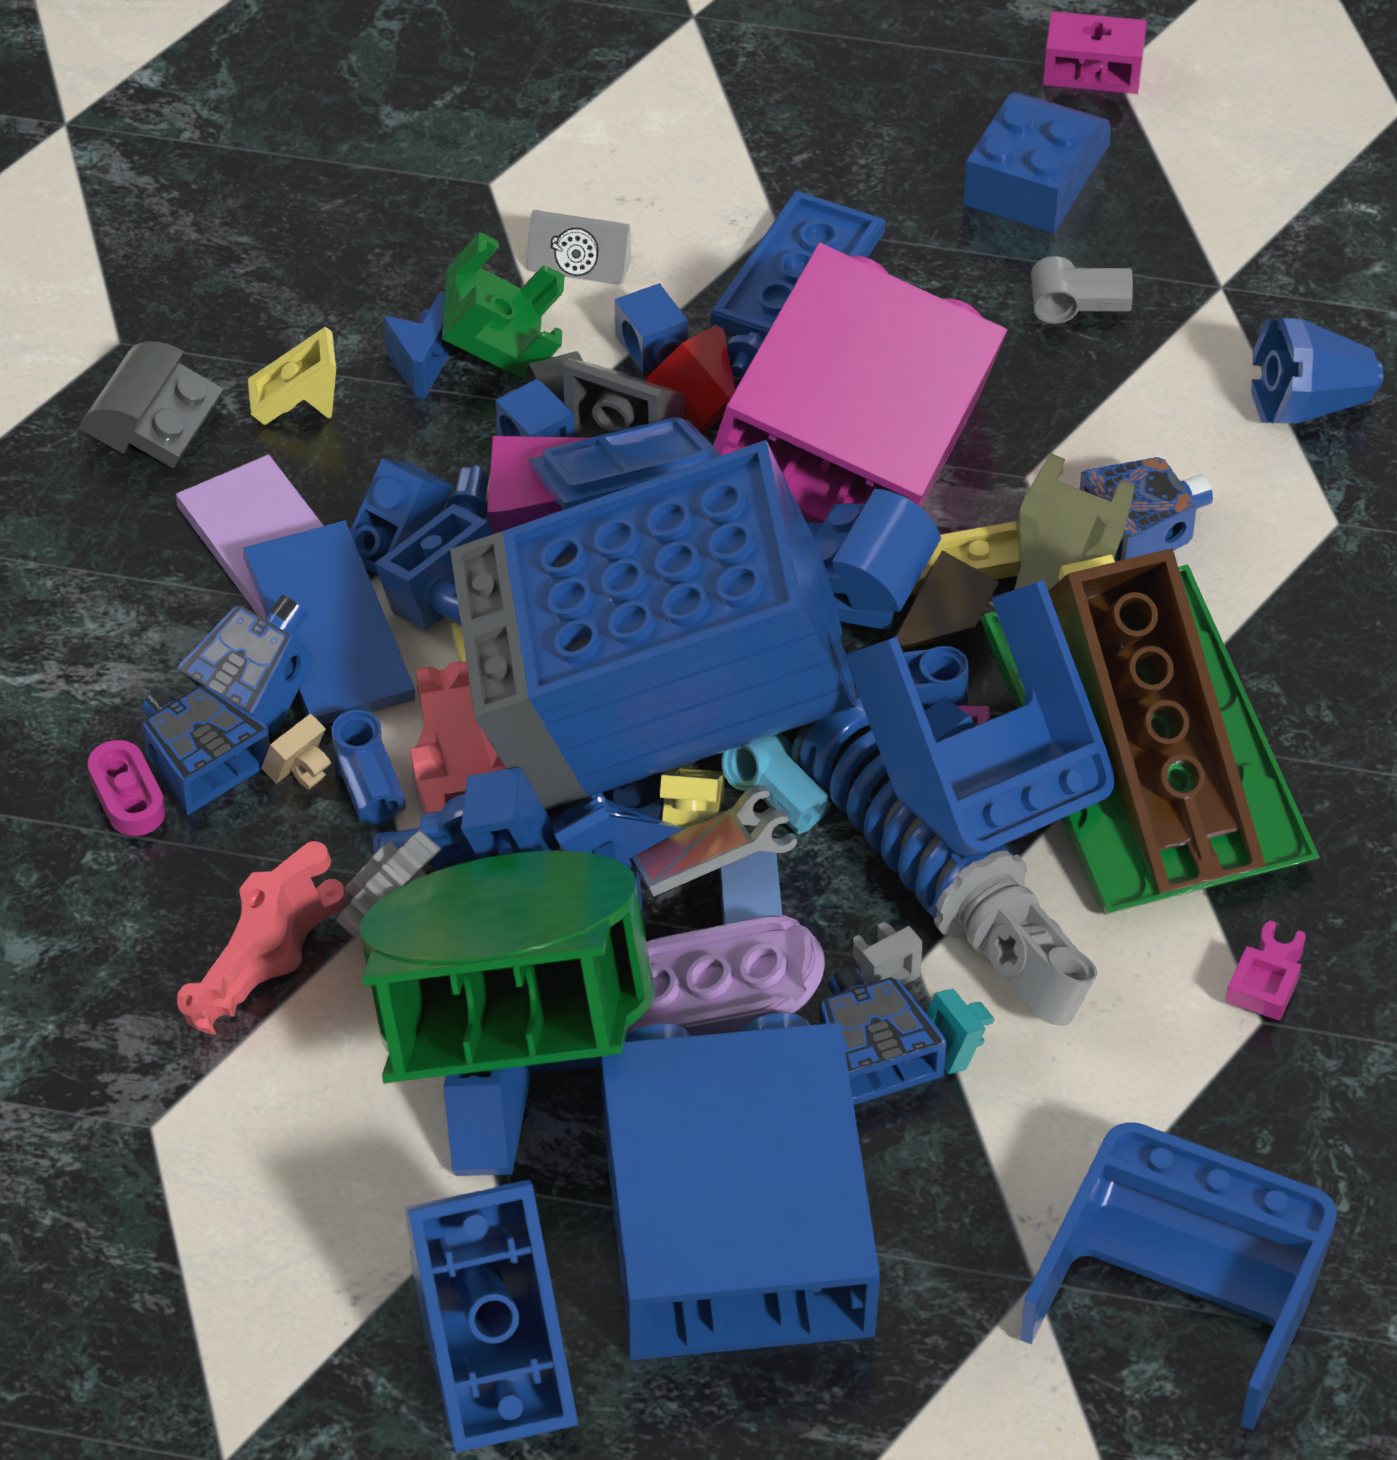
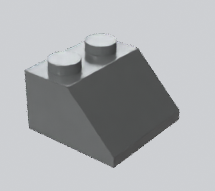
[563,359,685,438]

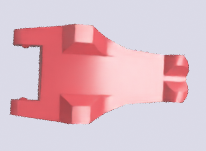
[410,661,506,813]
[177,841,348,1035]

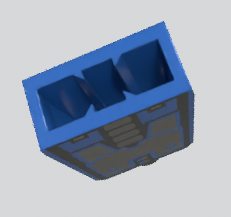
[177,595,313,735]
[141,686,270,816]
[819,967,946,1105]

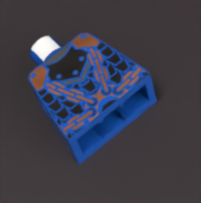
[1080,457,1213,562]

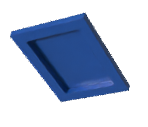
[529,417,721,510]

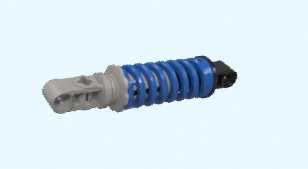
[789,690,1097,1025]

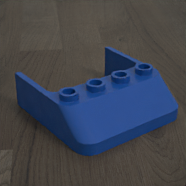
[844,580,1115,856]
[1020,1122,1337,1430]

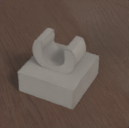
[853,922,922,985]

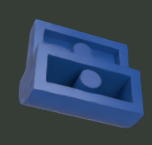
[814,489,941,612]

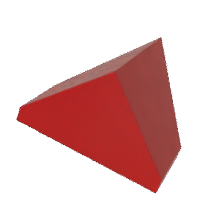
[645,325,735,433]

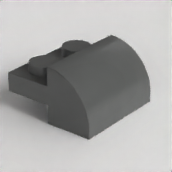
[79,341,223,469]

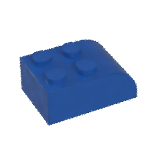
[964,92,1111,233]

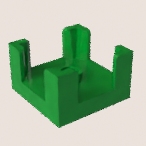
[442,232,564,381]

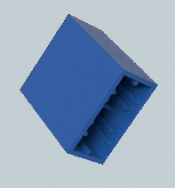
[600,1013,880,1360]

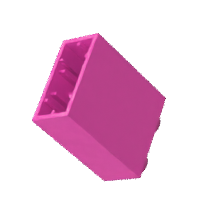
[713,242,1008,524]

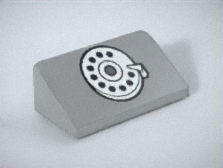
[527,210,631,285]

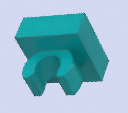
[926,988,995,1074]

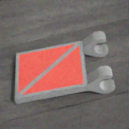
[631,785,797,897]

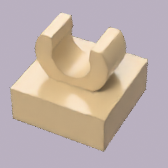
[261,713,331,790]

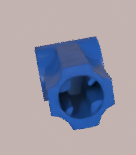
[332,710,406,826]

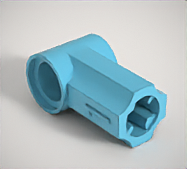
[721,733,832,835]

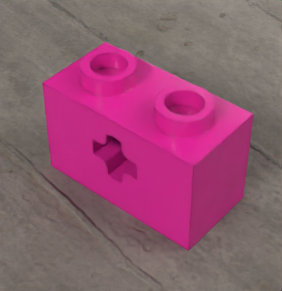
[1043,11,1147,94]

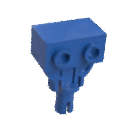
[373,767,560,870]

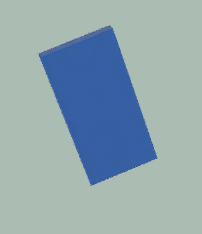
[710,191,885,343]
[243,521,415,726]

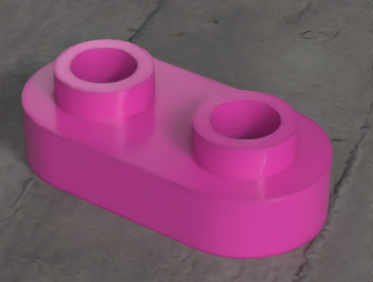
[88,740,165,836]

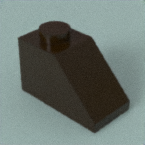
[893,550,999,652]

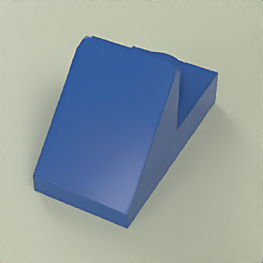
[384,291,454,399]

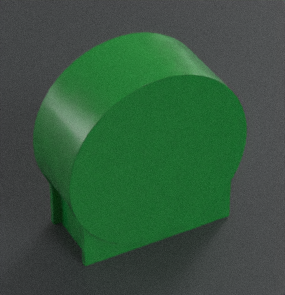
[359,851,655,1084]

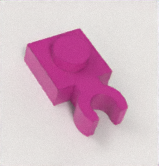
[1225,921,1305,1021]

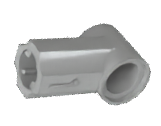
[1031,256,1133,324]

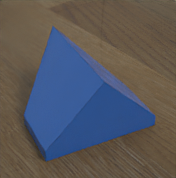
[551,793,684,859]

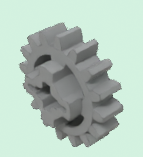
[336,830,441,939]

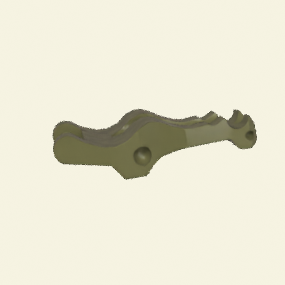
[1014,453,1135,590]

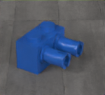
[375,504,492,630]

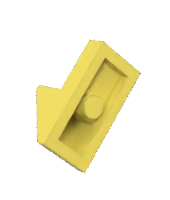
[248,327,336,425]
[660,768,725,831]

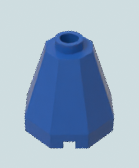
[1251,318,1383,424]

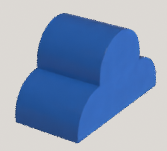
[405,1180,578,1453]

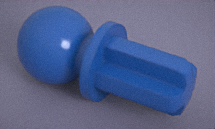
[446,464,489,519]

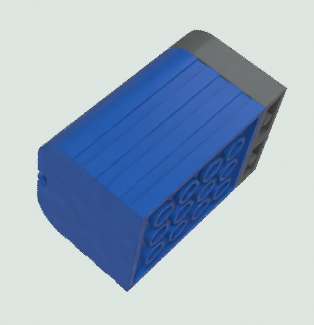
[450,440,857,811]

